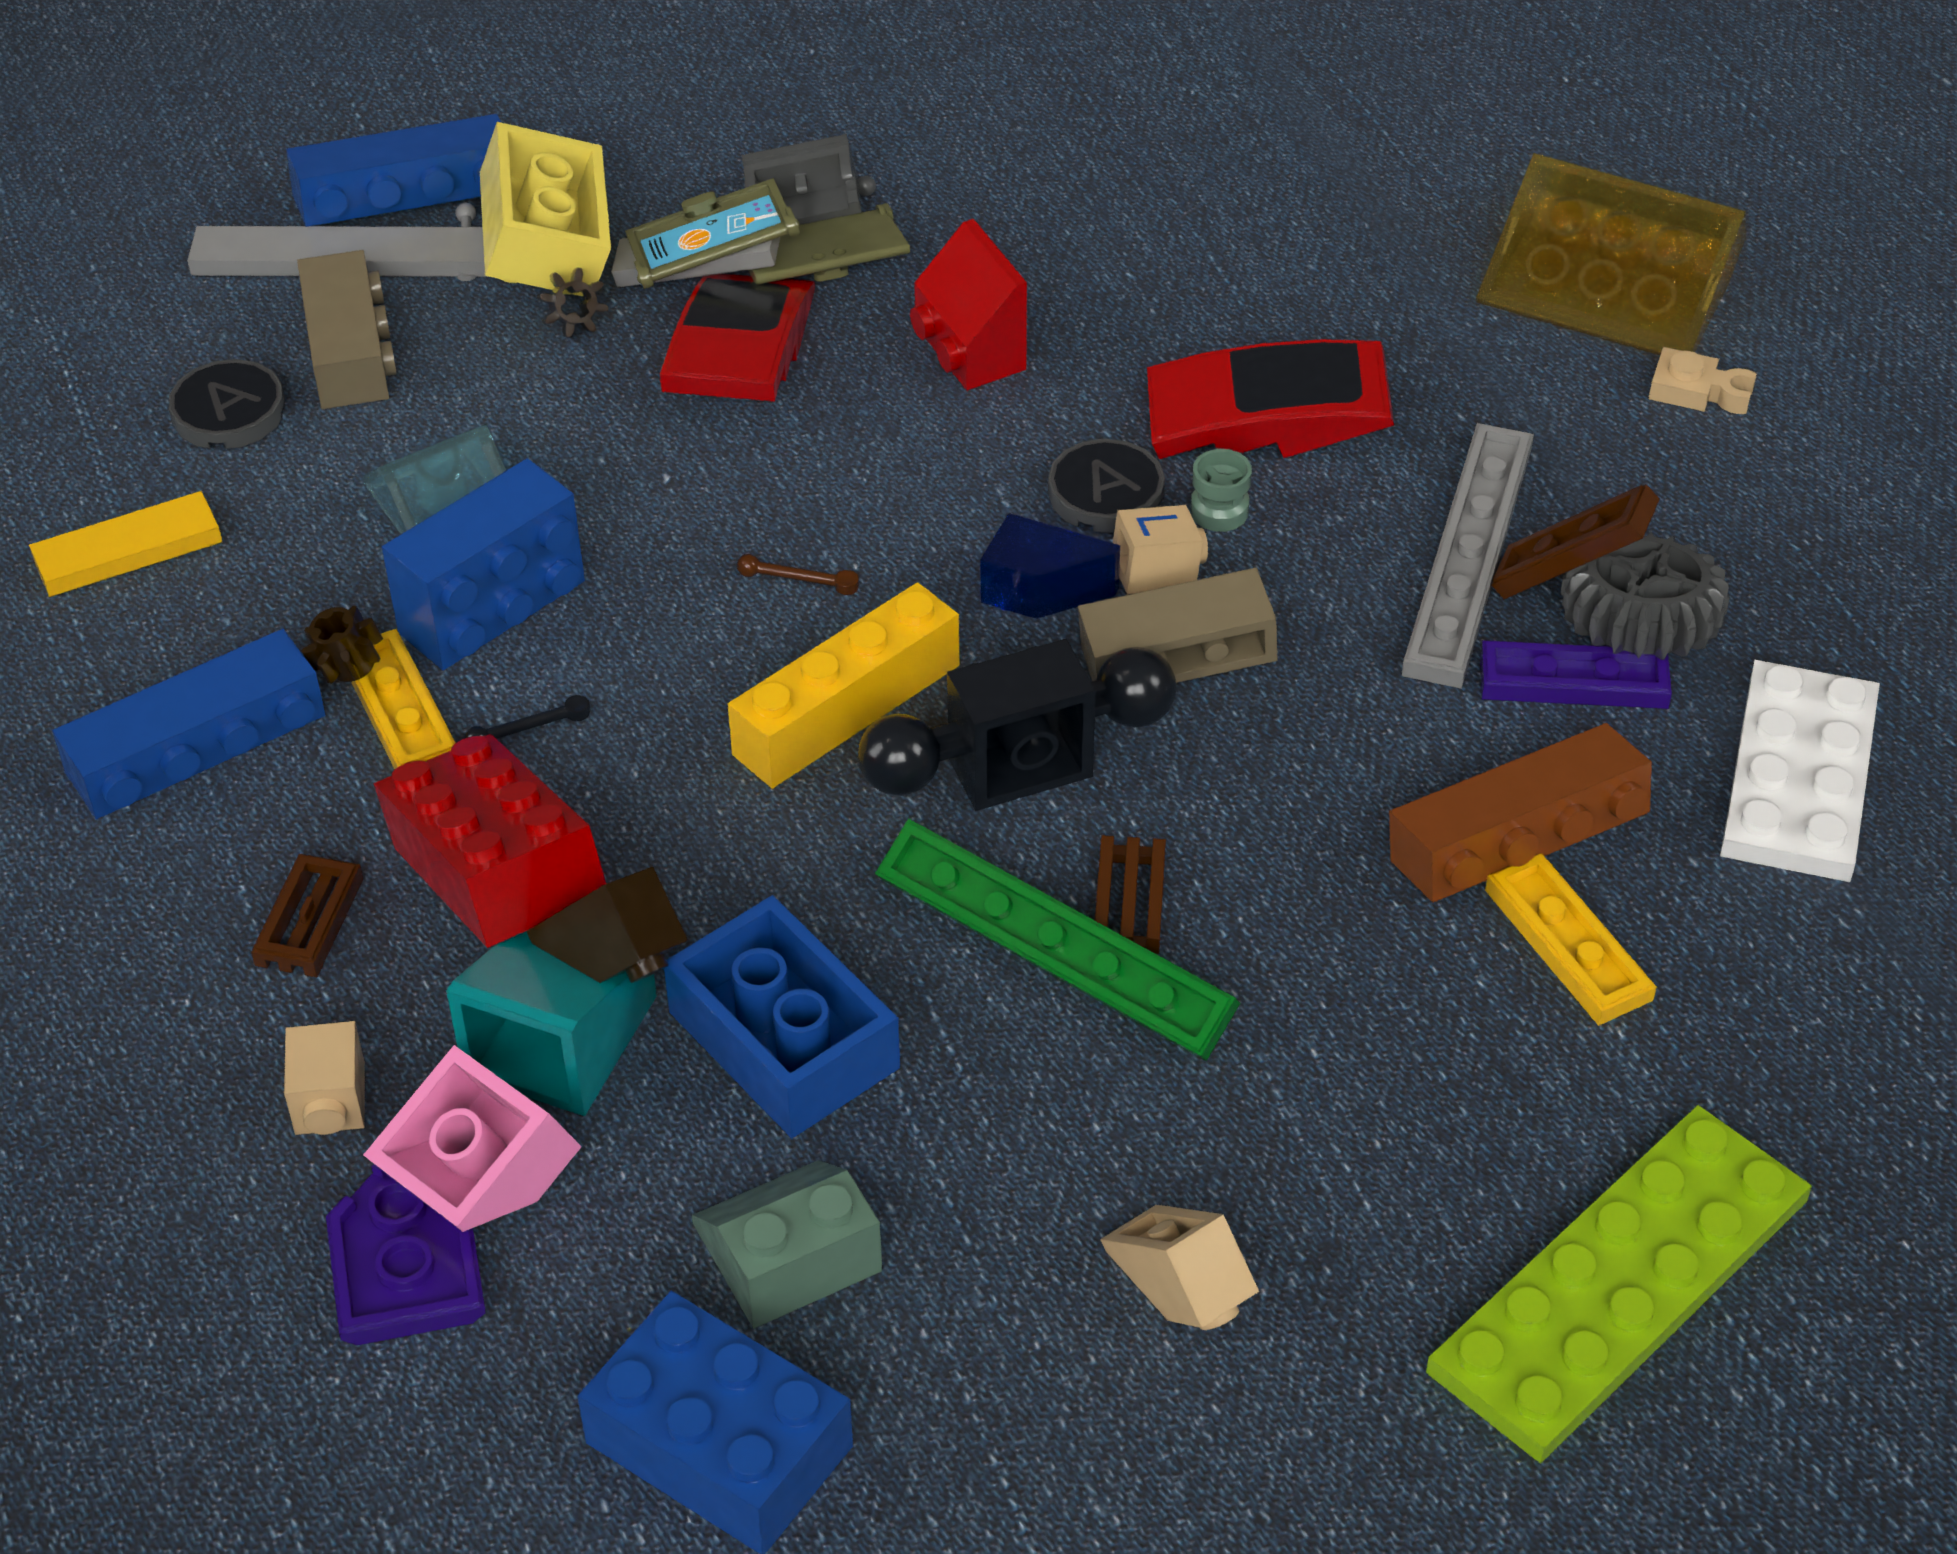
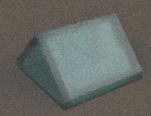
[363,424,506,534]

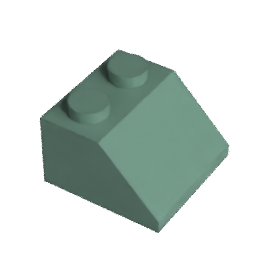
[692,1160,882,1329]

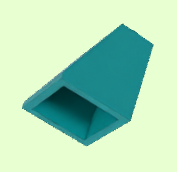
[446,929,657,1116]

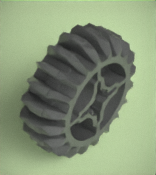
[1561,532,1730,660]

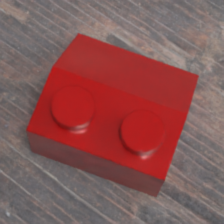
[910,218,1027,391]

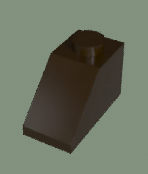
[526,866,688,983]

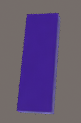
[1480,640,1672,709]

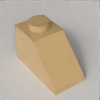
[1100,1205,1259,1330]

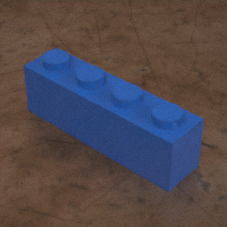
[286,114,502,227]
[52,629,326,819]

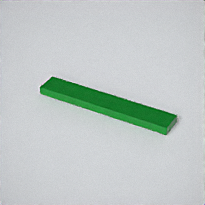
[875,818,1241,1061]

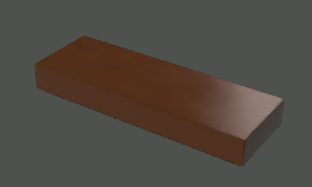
[1491,484,1660,599]

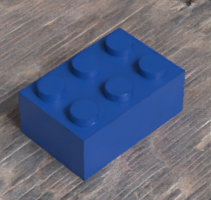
[382,458,585,671]
[664,895,900,1139]
[577,1290,853,1554]

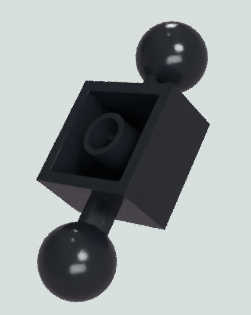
[858,638,1176,811]

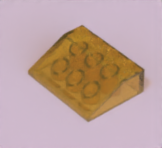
[1476,153,1746,355]

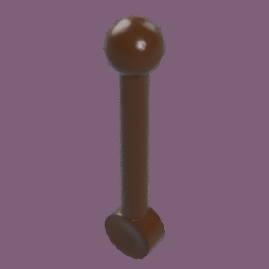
[737,554,859,595]

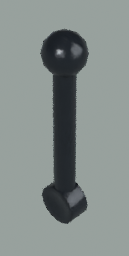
[465,695,590,739]

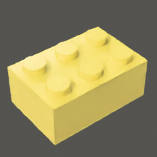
[480,122,611,297]

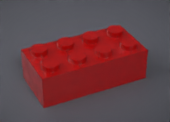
[373,734,607,948]

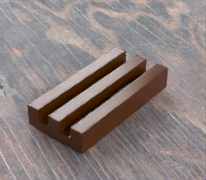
[1095,835,1166,954]
[251,853,363,978]

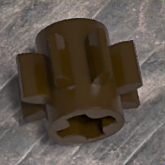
[537,268,609,338]
[301,606,383,684]

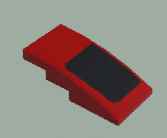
[660,274,815,402]
[1147,339,1394,460]

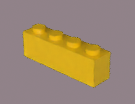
[727,582,960,789]

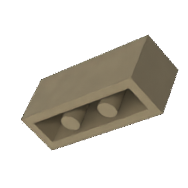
[297,250,397,409]
[1078,567,1277,683]

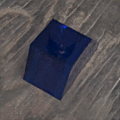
[980,513,1120,619]

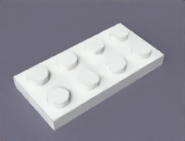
[1720,660,1880,882]

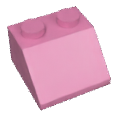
[363,1045,582,1232]

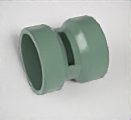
[1191,449,1252,532]

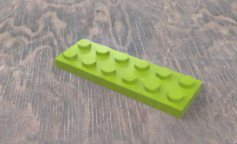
[1426,1105,1812,1464]

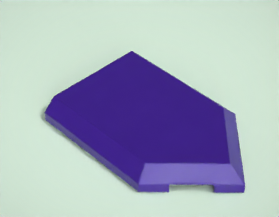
[326,1164,486,1346]

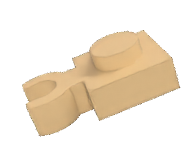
[1649,347,1757,414]

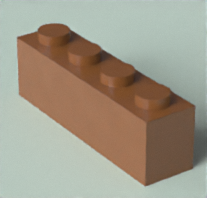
[1389,723,1652,903]

